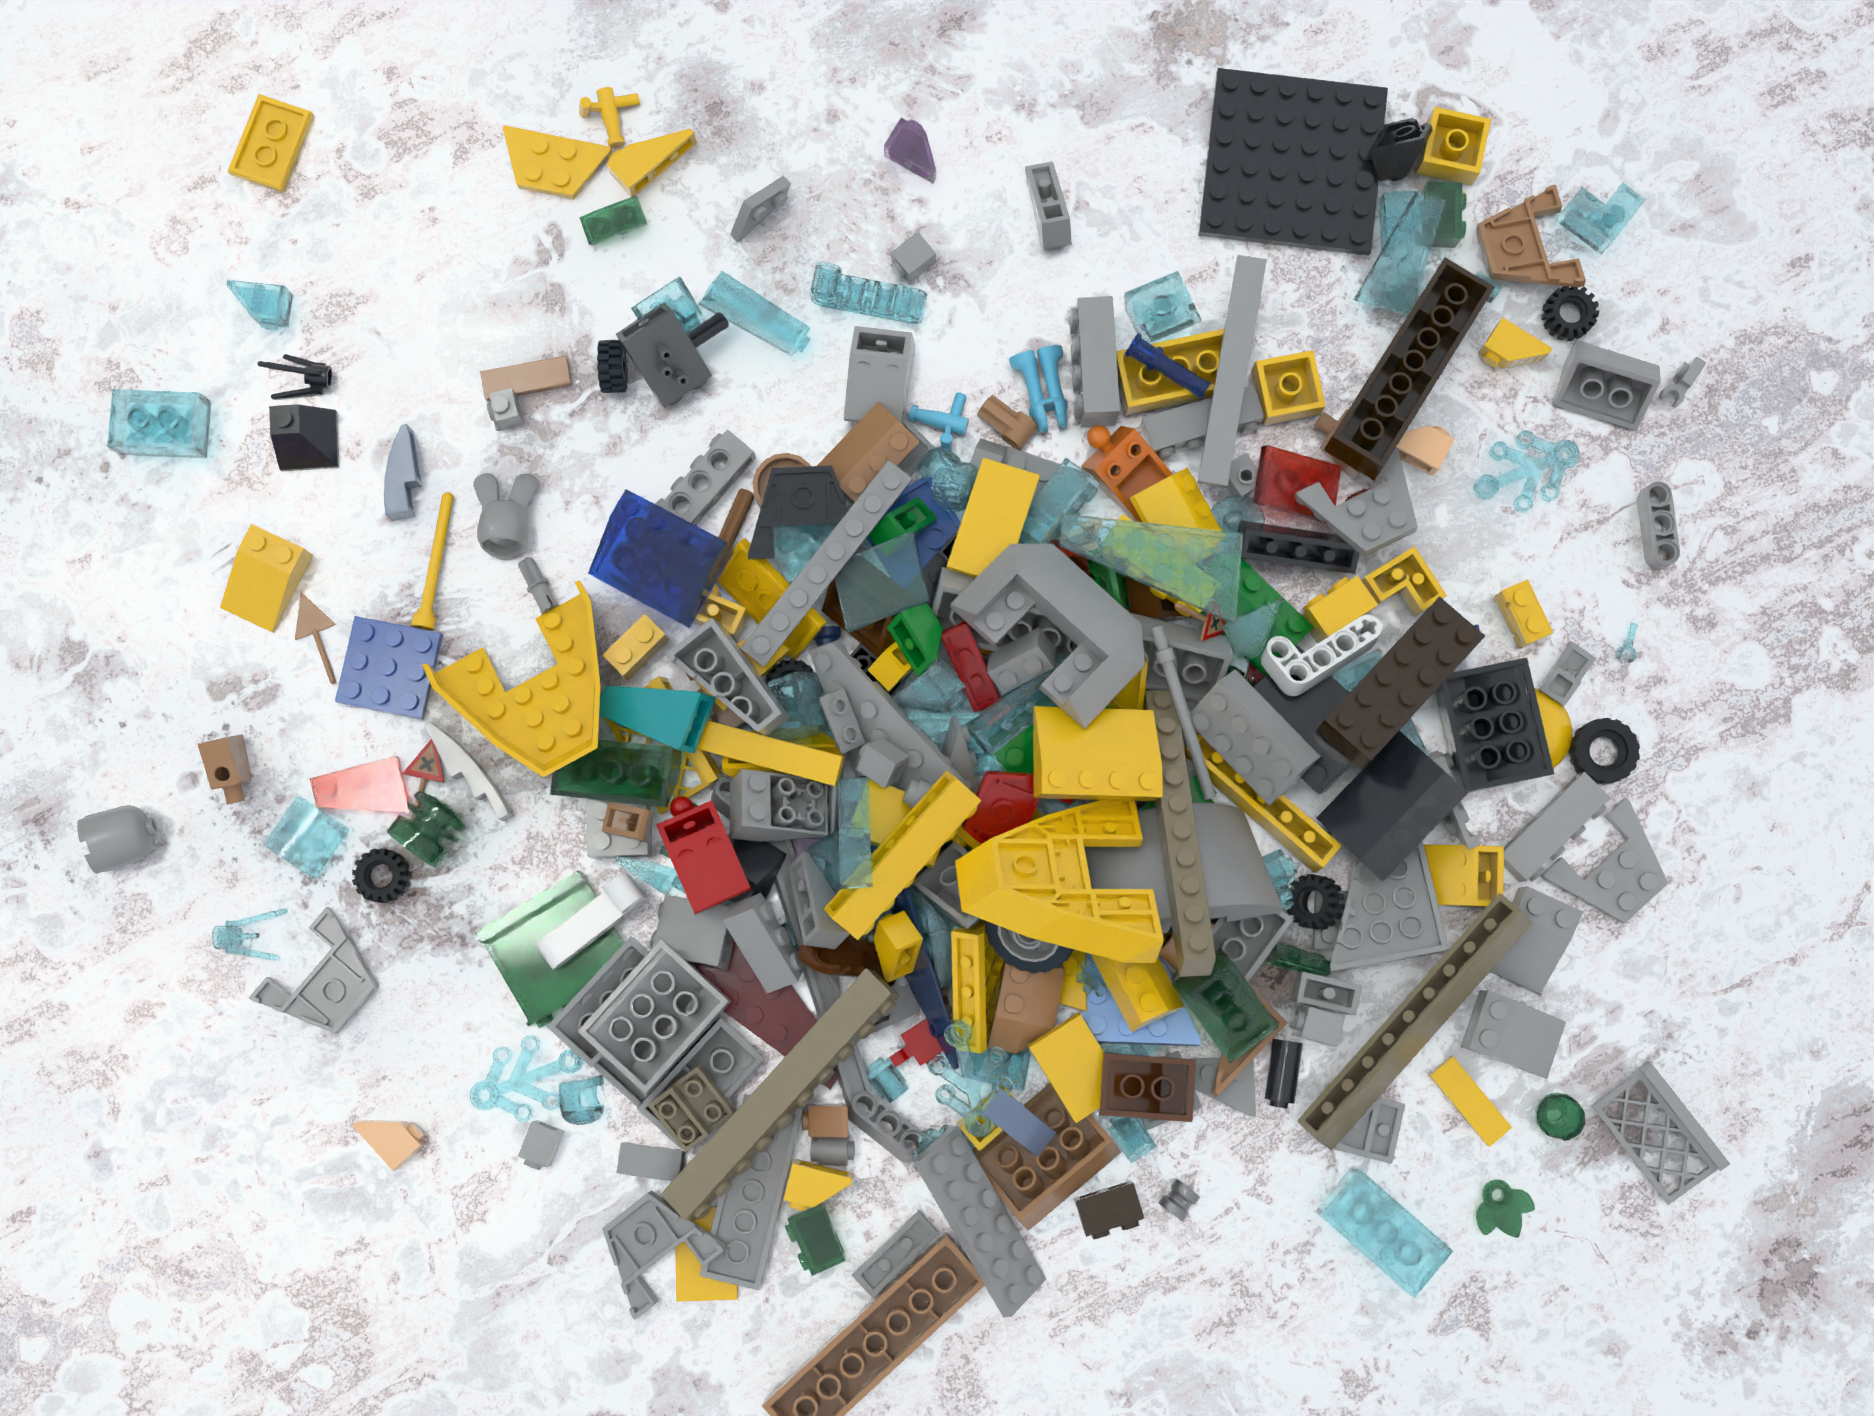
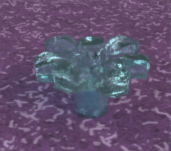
[1076,960,1108,997]

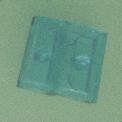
[263,795,350,879]

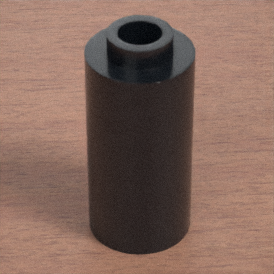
[1264,1038,1303,1109]

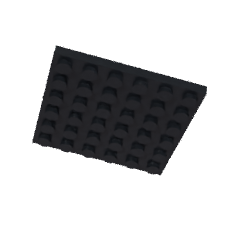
[1198,68,1388,256]

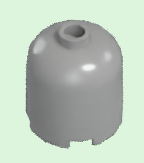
[77,805,158,874]

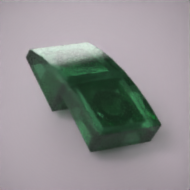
[579,196,647,245]

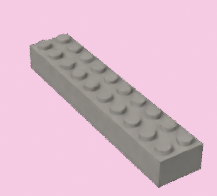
[931,567,1232,701]

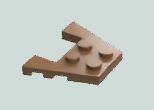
[1476,184,1586,287]

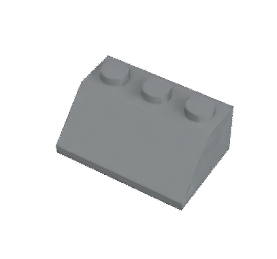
[1553,340,1661,431]

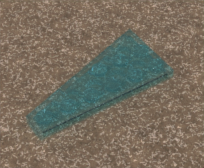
[1059,514,1243,624]

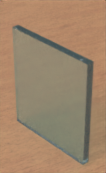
[835,532,929,633]

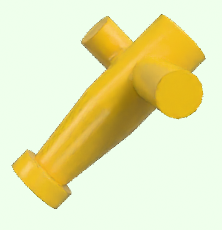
[579,87,640,148]

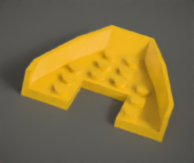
[422,580,600,778]
[955,800,1164,963]

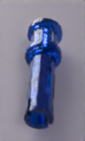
[1124,333,1211,399]

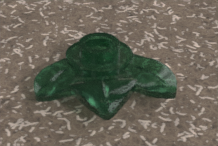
[1476,1179,1535,1238]

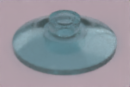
[1211,495,1265,551]

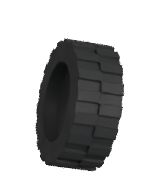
[1568,718,1640,785]

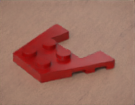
[962,771,1073,844]

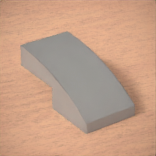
[1539,641,1596,706]
[616,1142,685,1181]

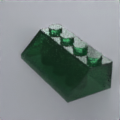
[550,739,682,808]

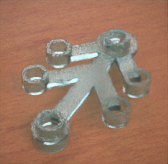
[1473,430,1580,513]
[928,1020,1013,1137]
[470,1035,584,1122]

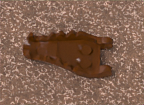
[797,934,896,986]

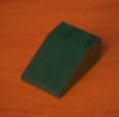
[1172,948,1279,1063]

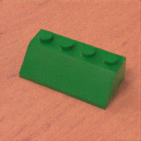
[1200,546,1314,676]

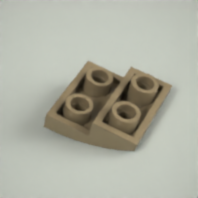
[648,1063,736,1153]

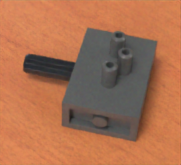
[615,302,729,408]

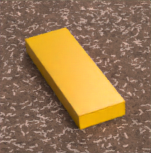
[1428,1056,1512,1147]

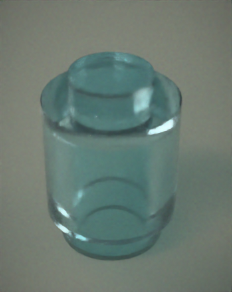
[867,1057,909,1103]

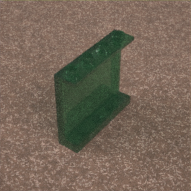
[474,870,624,1029]

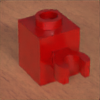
[889,1018,944,1067]

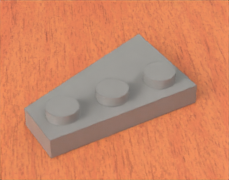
[1426,750,1480,849]

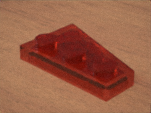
[309,756,412,813]

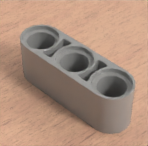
[1637,481,1680,570]

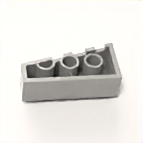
[665,618,791,736]

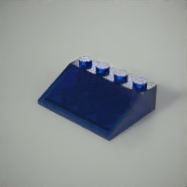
[588,489,734,628]

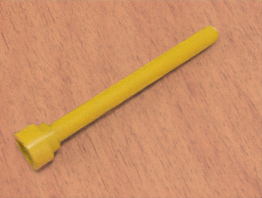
[411,492,454,631]

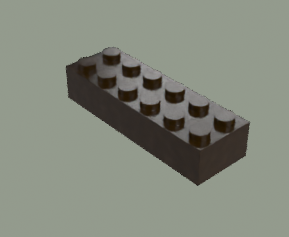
[1316,596,1485,771]

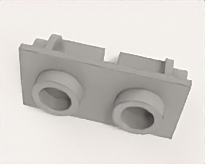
[818,688,865,754]

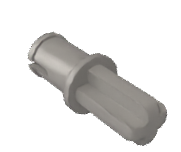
[518,557,559,614]

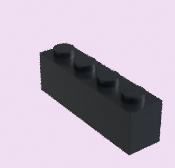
[1234,520,1360,574]

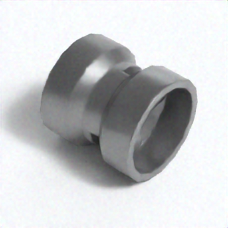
[1158,1179,1200,1222]

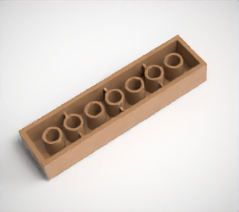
[762,1232,985,1416]

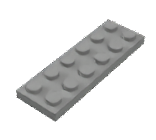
[700,1094,804,1290]
[913,1125,1046,1318]

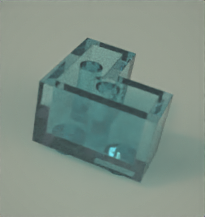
[1555,182,1646,255]

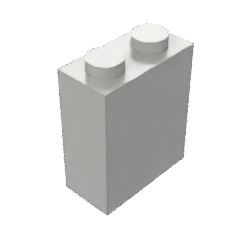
[650,894,735,971]

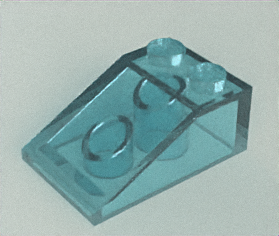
[908,884,952,988]

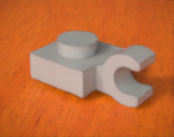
[1659,356,1707,408]

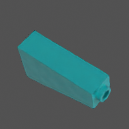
[599,685,716,754]

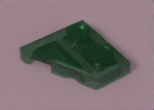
[1266,941,1331,977]

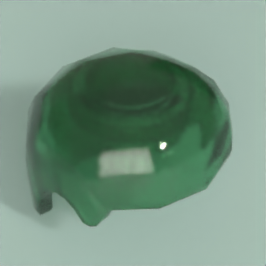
[1535,1092,1585,1141]

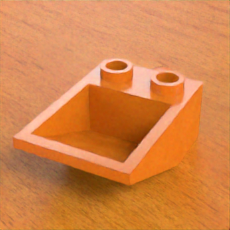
[1081,425,1173,530]

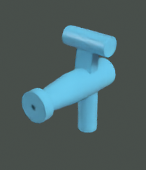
[908,392,969,455]

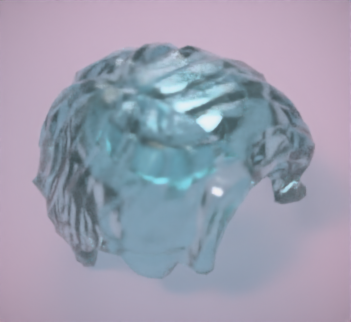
[930,461,979,512]

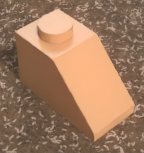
[1396,425,1455,476]
[352,1120,427,1171]

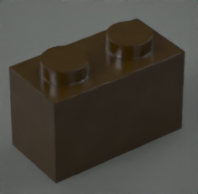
[1074,1180,1145,1240]

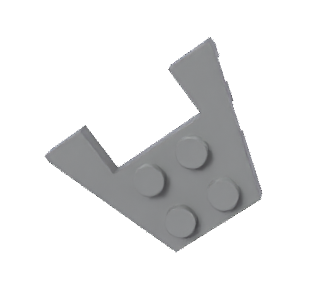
[1295,447,1418,557]
[1540,798,1668,923]
[249,907,378,1034]
[602,1190,727,1320]

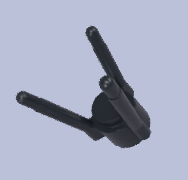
[257,354,332,399]

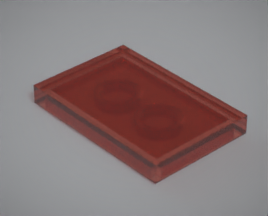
[1253,445,1342,524]

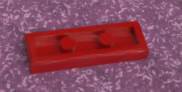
[941,621,1002,713]

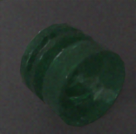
[386,790,469,868]

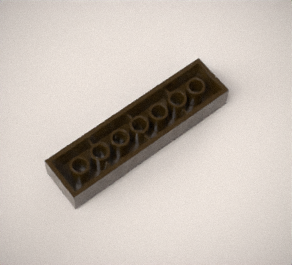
[1324,257,1495,481]

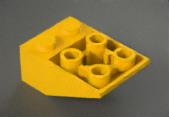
[1424,844,1504,908]

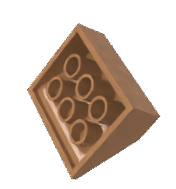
[971,1083,1121,1231]

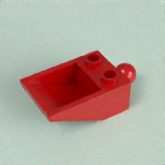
[656,796,751,915]

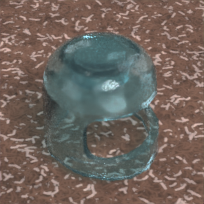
[558,1075,604,1125]

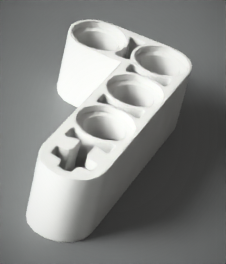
[1261,615,1382,696]
[535,873,648,970]

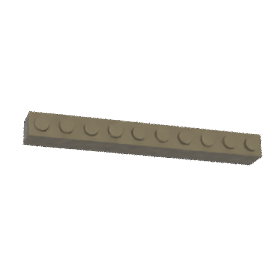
[1143,690,1216,977]
[1297,893,1533,1150]
[661,968,900,1220]

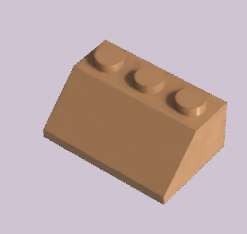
[817,402,920,502]

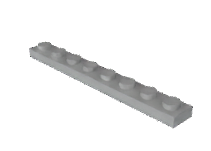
[740,460,912,667]

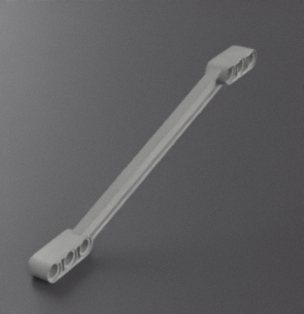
[711,776,927,1163]

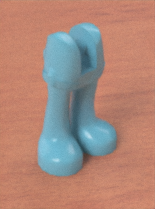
[1009,345,1069,433]

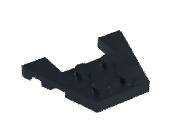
[748,465,865,560]

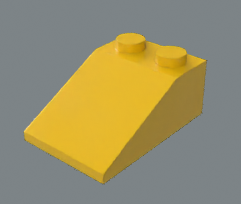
[220,524,313,633]

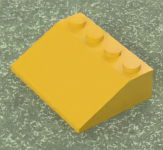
[1033,706,1163,801]

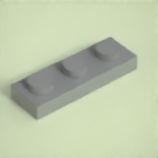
[852,1210,939,1298]

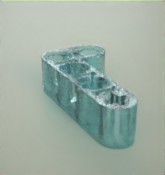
[810,262,928,324]

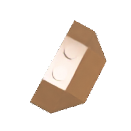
[987,960,1065,1054]

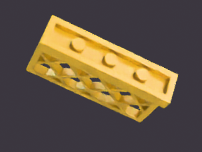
[605,676,723,815]
[951,920,1004,1054]

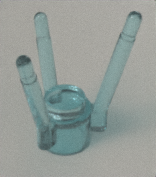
[212,908,288,961]

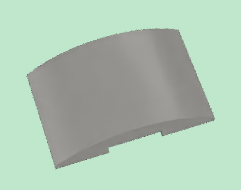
[1084,803,1283,933]
[547,936,765,1149]

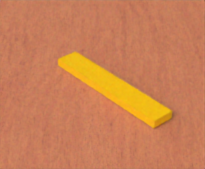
[697,720,845,786]

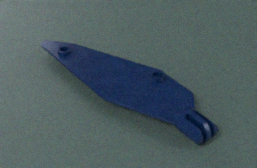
[839,806,959,1070]

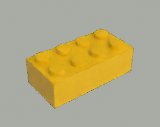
[1116,329,1224,416]

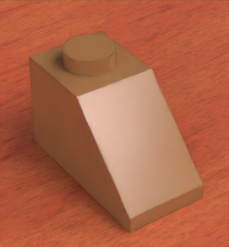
[802,1103,849,1138]

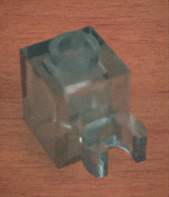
[1262,849,1298,910]

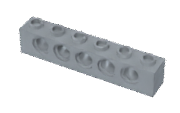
[611,429,756,588]

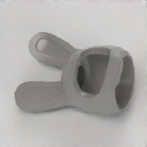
[473,473,538,560]

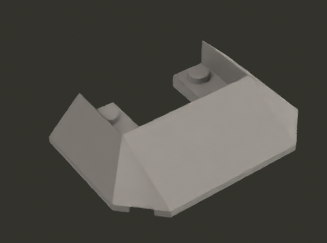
[949,544,1145,729]

